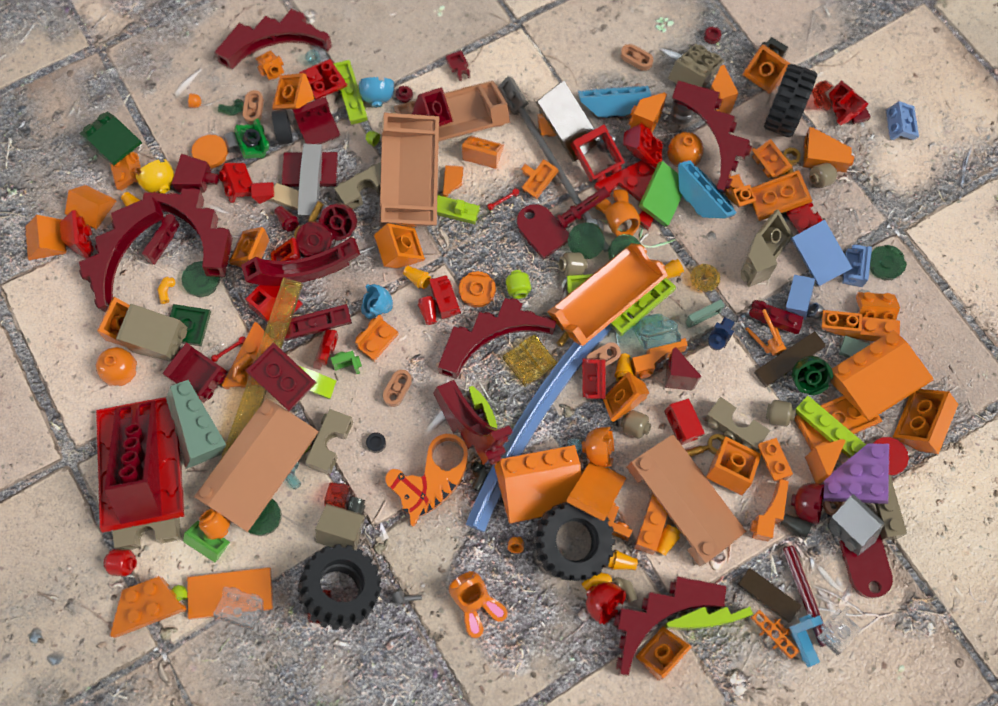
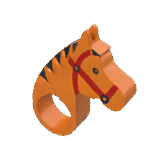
[385,434,468,527]

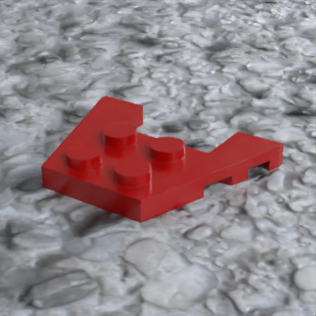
[594,160,655,230]

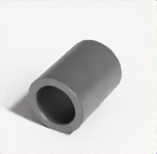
[224,132,240,153]
[597,133,617,153]

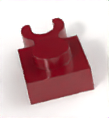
[445,50,470,82]

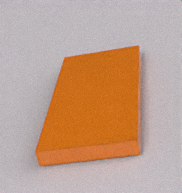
[794,396,882,451]
[566,462,626,521]
[187,567,273,620]

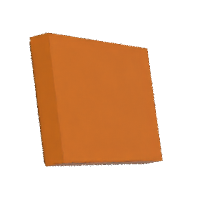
[751,170,812,221]

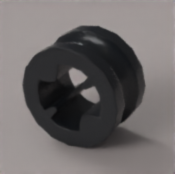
[242,129,260,147]

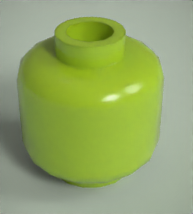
[505,270,531,299]

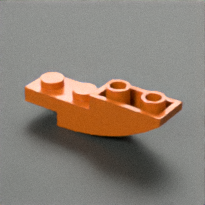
[821,310,900,342]

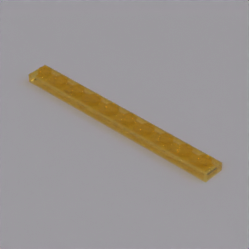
[220,278,303,461]

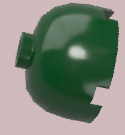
[791,355,833,396]

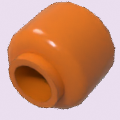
[199,509,230,540]

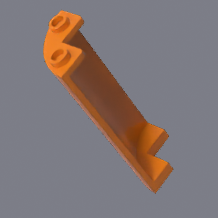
[547,243,668,346]

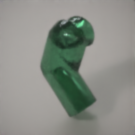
[218,99,244,116]

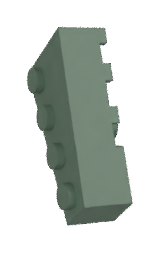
[166,380,226,469]

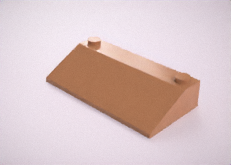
[393,80,510,141]
[379,113,439,227]
[194,398,318,532]
[626,434,746,567]

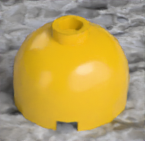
[136,159,174,193]

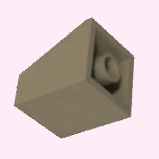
[116,304,188,361]

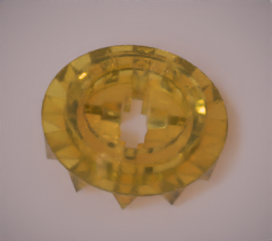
[690,264,720,293]

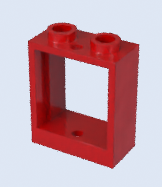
[570,124,625,182]

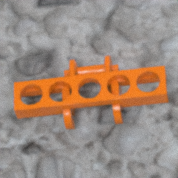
[751,609,799,659]

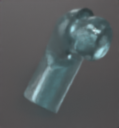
[286,462,302,490]

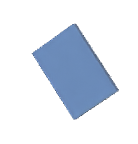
[791,220,852,286]

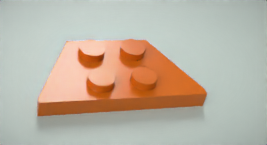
[222,322,276,389]
[110,576,186,638]

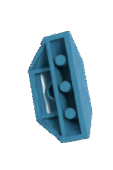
[578,86,651,118]
[678,160,737,219]

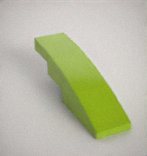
[664,607,753,630]

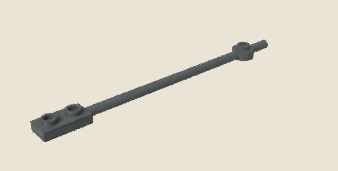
[498,76,611,253]

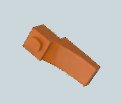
[631,338,688,379]
[750,479,789,542]

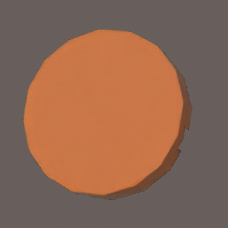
[192,135,229,169]
[459,271,496,308]

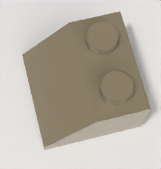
[741,232,778,287]

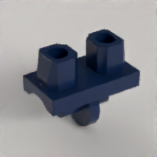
[708,317,735,351]

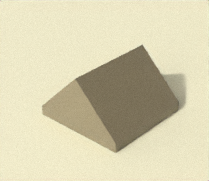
[753,209,794,260]
[315,504,365,550]

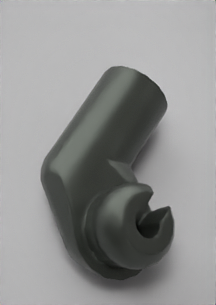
[471,461,488,492]

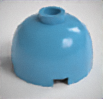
[359,77,394,107]

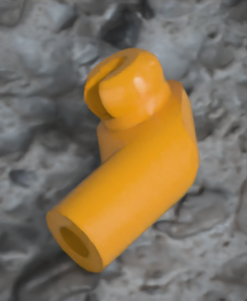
[157,276,175,304]
[581,573,612,591]

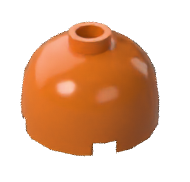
[667,132,704,167]
[96,347,137,386]
[582,427,614,467]

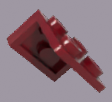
[292,97,340,144]

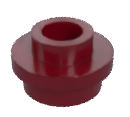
[395,86,413,103]

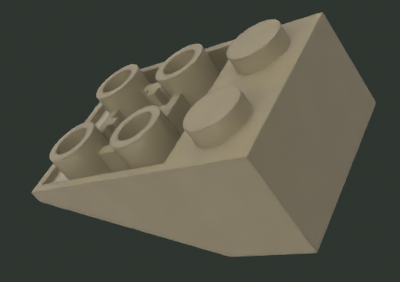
[668,44,725,88]

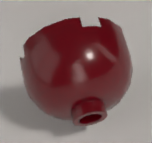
[319,203,357,241]
[791,483,824,524]

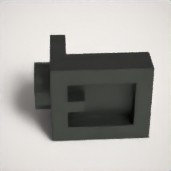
[760,37,789,58]

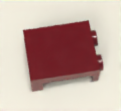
[162,342,228,403]

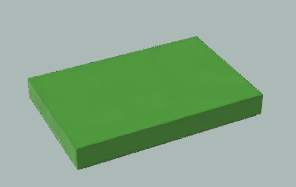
[638,161,682,227]

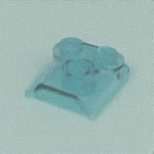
[632,313,681,350]

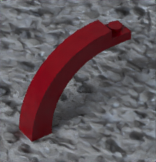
[241,237,361,286]

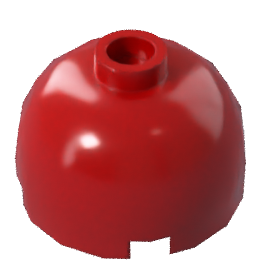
[586,581,626,624]

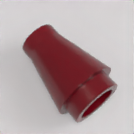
[274,206,299,232]

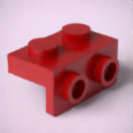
[219,163,253,203]
[786,202,823,233]

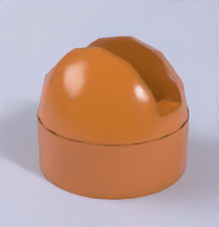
[188,93,202,108]
[508,536,524,554]

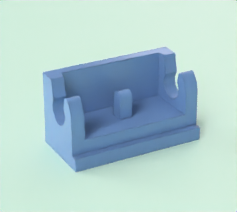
[842,245,872,287]
[786,275,815,320]

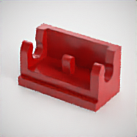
[429,275,461,319]
[582,358,606,399]
[664,398,705,445]

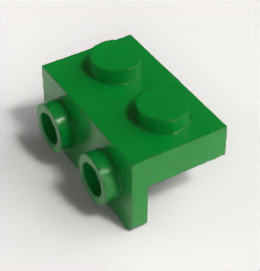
[234,119,269,159]

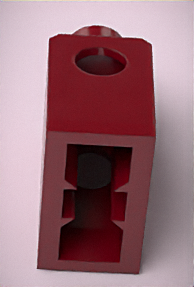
[171,154,219,193]

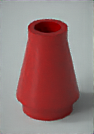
[418,296,437,325]

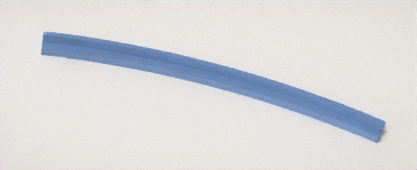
[466,325,613,533]

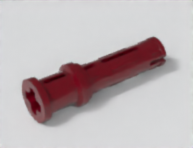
[557,186,610,229]

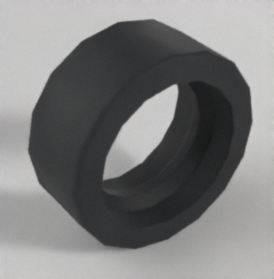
[271,109,293,145]

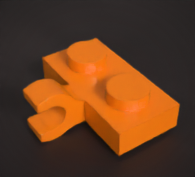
[521,159,559,199]

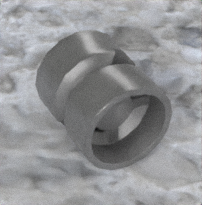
[670,102,694,125]

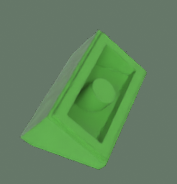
[183,520,230,562]

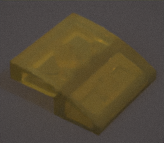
[502,335,558,387]

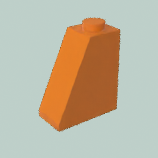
[803,127,854,173]

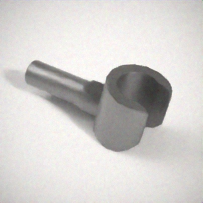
[392,591,422,605]

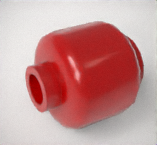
[103,549,137,577]

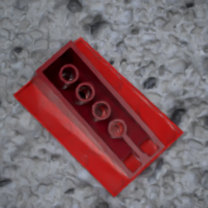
[96,397,184,533]

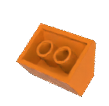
[893,389,958,454]

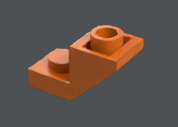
[725,174,756,207]
[607,502,633,541]

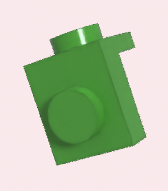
[330,350,362,374]

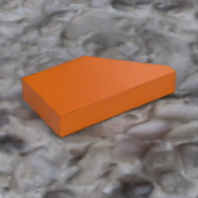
[443,165,464,197]

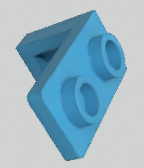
[790,614,823,668]

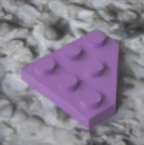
[824,444,889,504]

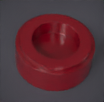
[704,26,722,44]

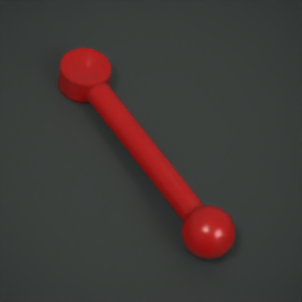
[487,188,519,210]
[211,336,246,362]

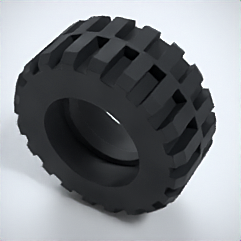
[764,64,818,137]
[533,502,616,581]
[297,544,382,630]

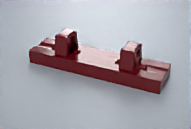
[272,304,352,343]

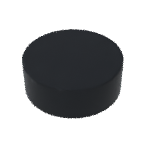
[366,432,386,453]

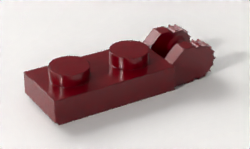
[142,214,180,265]
[749,300,804,335]

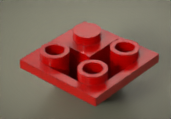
[299,59,347,100]
[623,123,663,169]
[60,210,93,259]
[245,285,303,327]

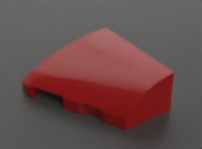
[828,80,869,126]
[313,329,339,370]

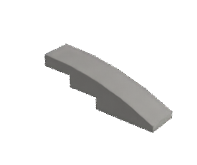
[298,144,322,216]

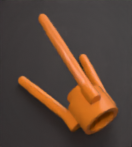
[745,309,786,356]

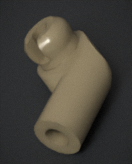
[612,577,638,603]

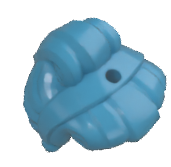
[361,284,393,320]

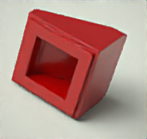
[251,182,274,204]

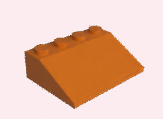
[831,330,934,421]
[494,445,581,524]

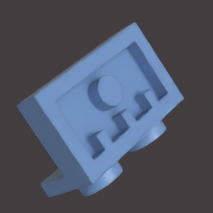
[886,101,919,140]

